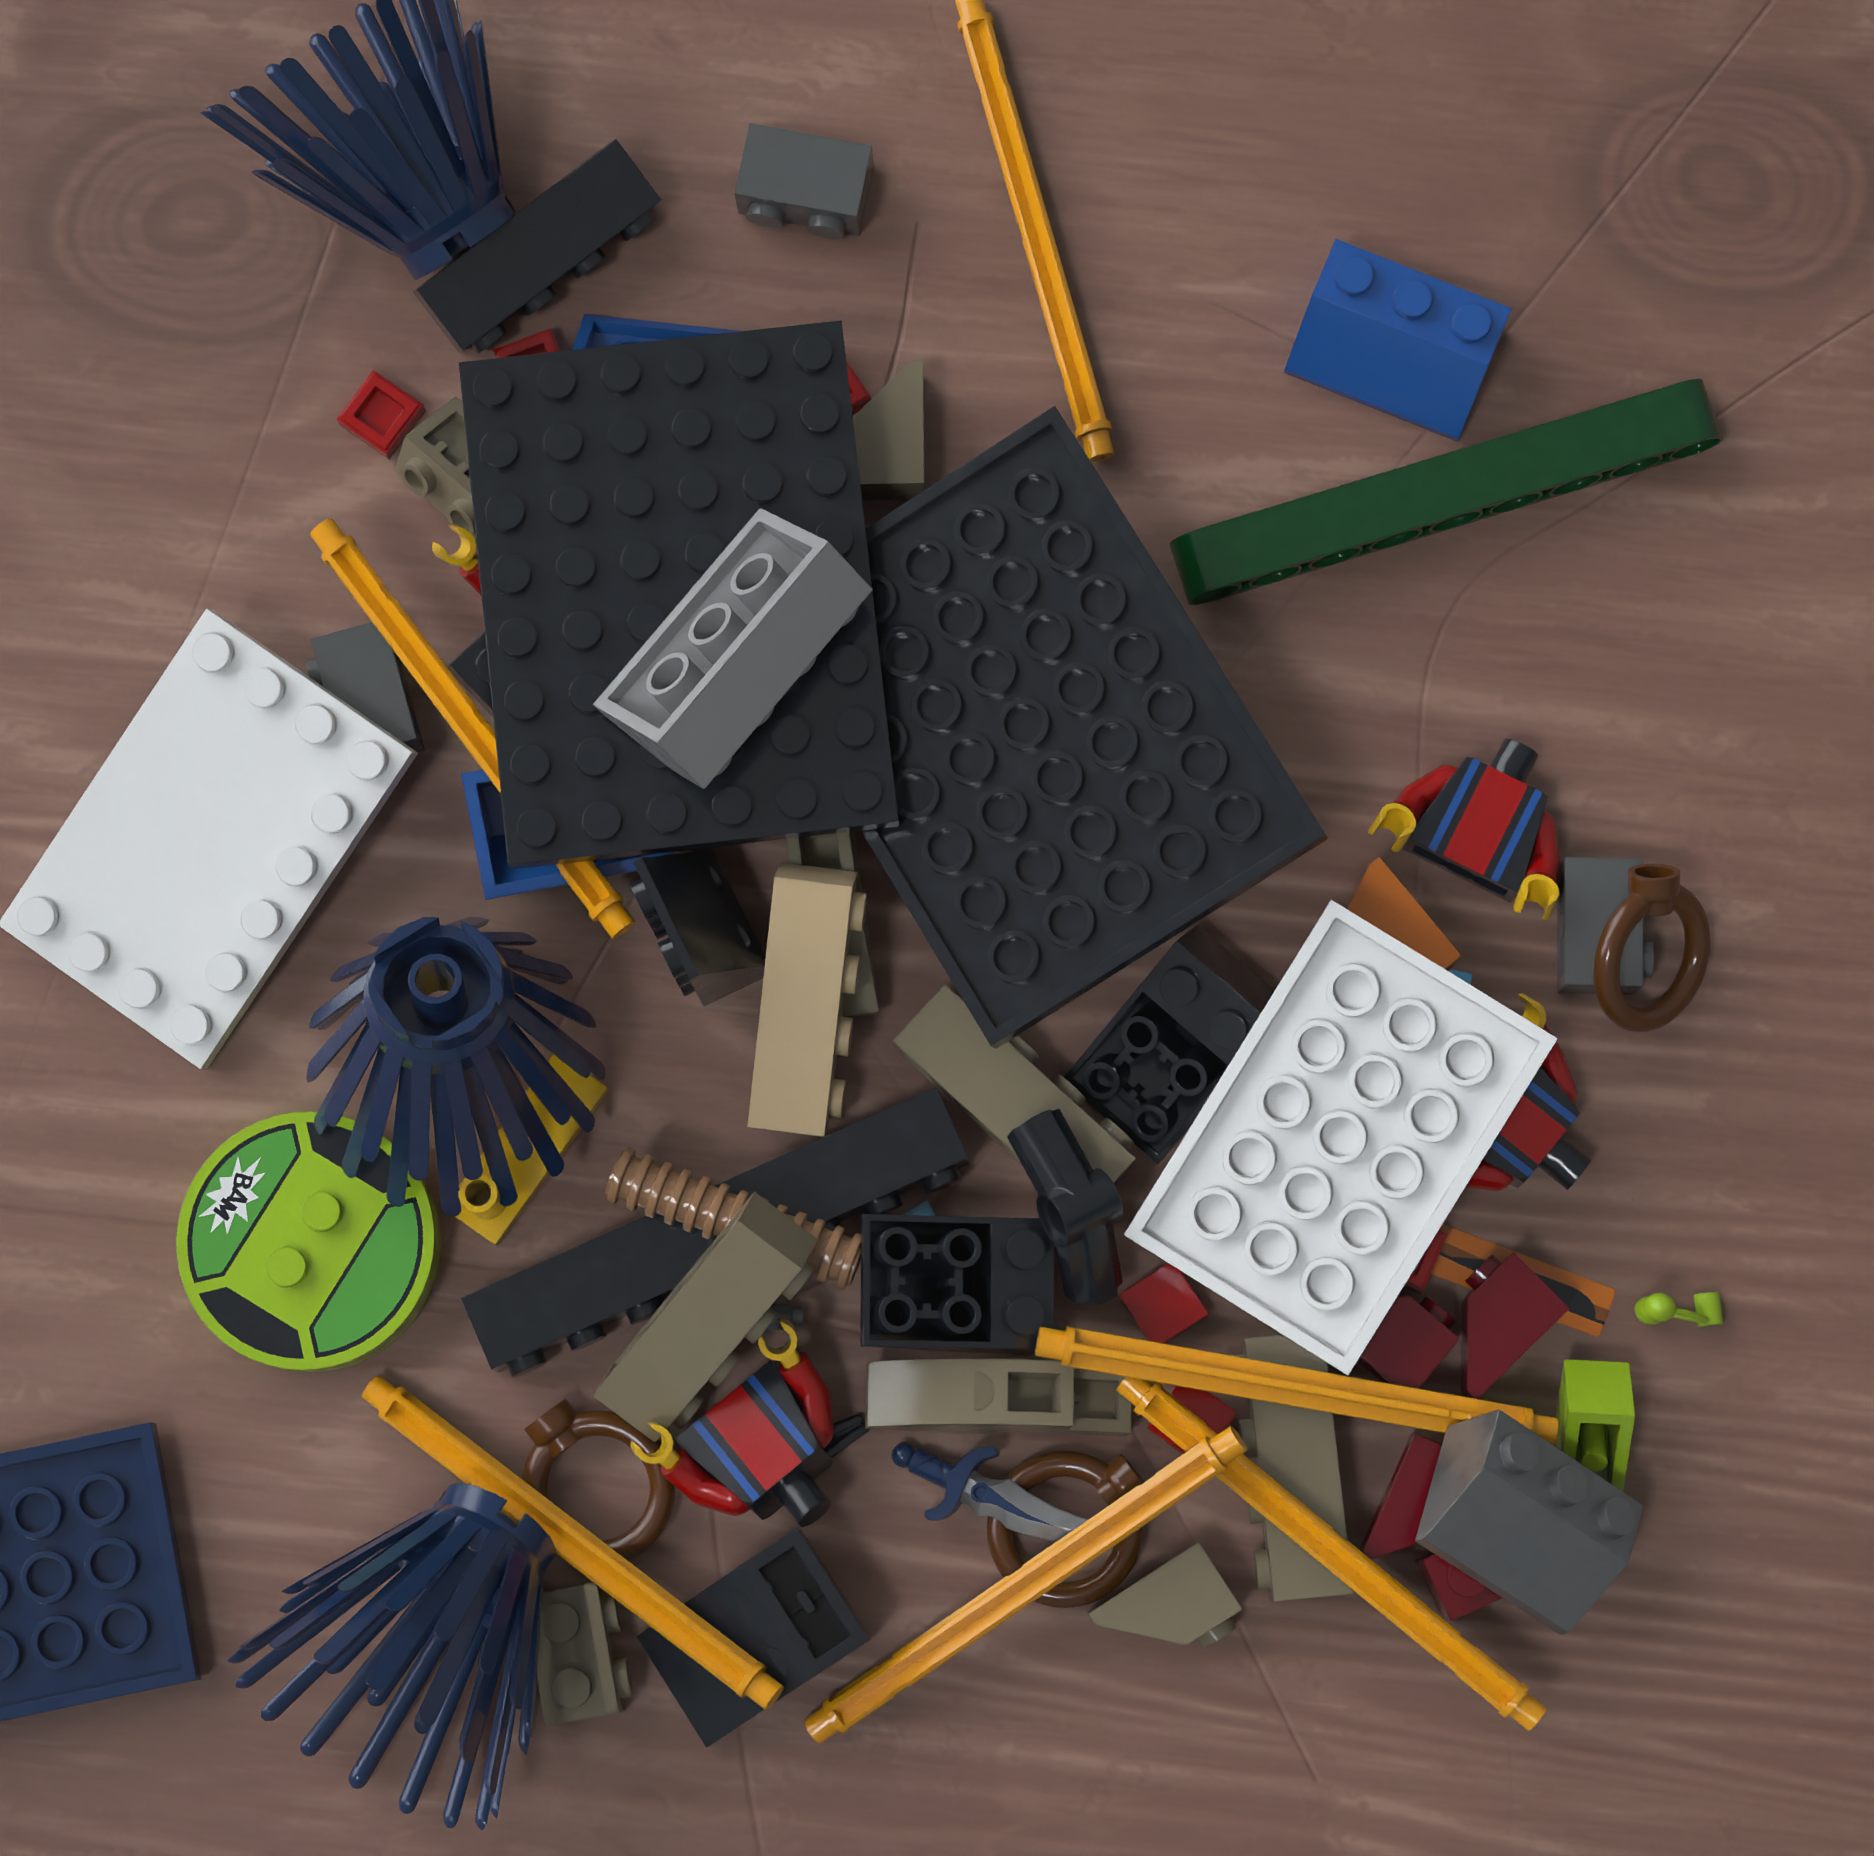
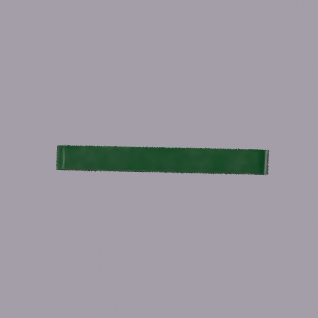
[1169,379,1723,605]

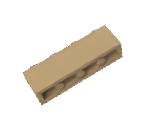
[747,863,867,1137]

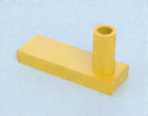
[455,1054,610,1247]

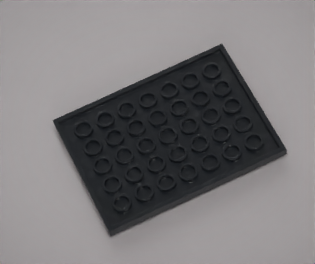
[458,320,899,870]
[862,406,1329,1049]

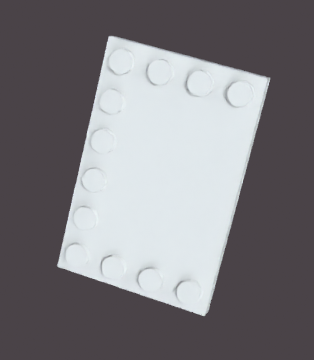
[0,609,418,1069]
[1124,900,1558,1375]

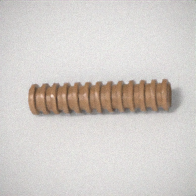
[605,1147,861,1290]

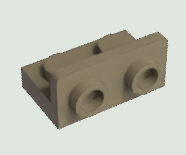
[395,396,476,540]
[537,1582,633,1726]

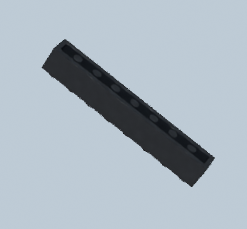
[461,1087,969,1378]

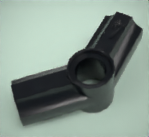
[1007,1109,1123,1305]

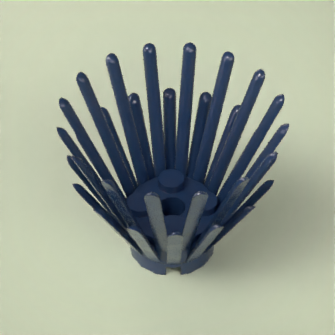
[200,0,516,280]
[306,917,605,1217]
[228,1483,557,1830]

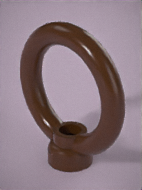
[1593,863,1711,1032]
[522,1399,675,1561]
[987,1451,1145,1608]

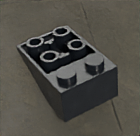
[629,850,766,1006]
[1064,924,1274,1164]
[860,1214,1054,1354]
[637,1528,872,1748]

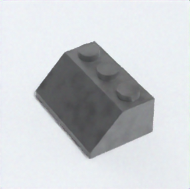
[1415,1409,1643,1635]

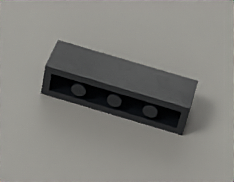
[412,139,661,354]

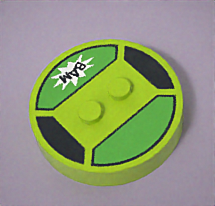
[176,1111,441,1373]

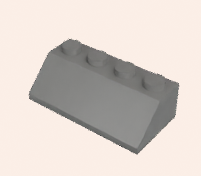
[593,508,873,789]

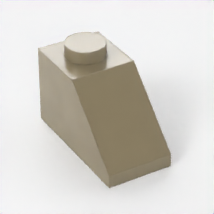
[853,361,925,500]
[1088,1542,1242,1649]

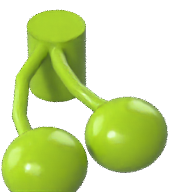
[1634,1292,1724,1327]

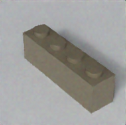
[893,985,1136,1185]
[593,1191,817,1442]
[1233,1335,1353,1602]

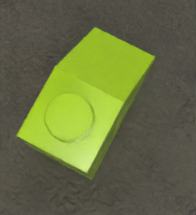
[1555,1359,1635,1492]

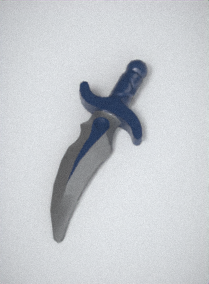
[891,1442,1088,1542]

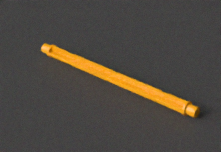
[955,0,1115,463]
[310,518,636,939]
[1035,1326,1558,1445]
[362,1375,784,1710]
[1116,1377,1547,1731]
[804,1426,1247,1744]

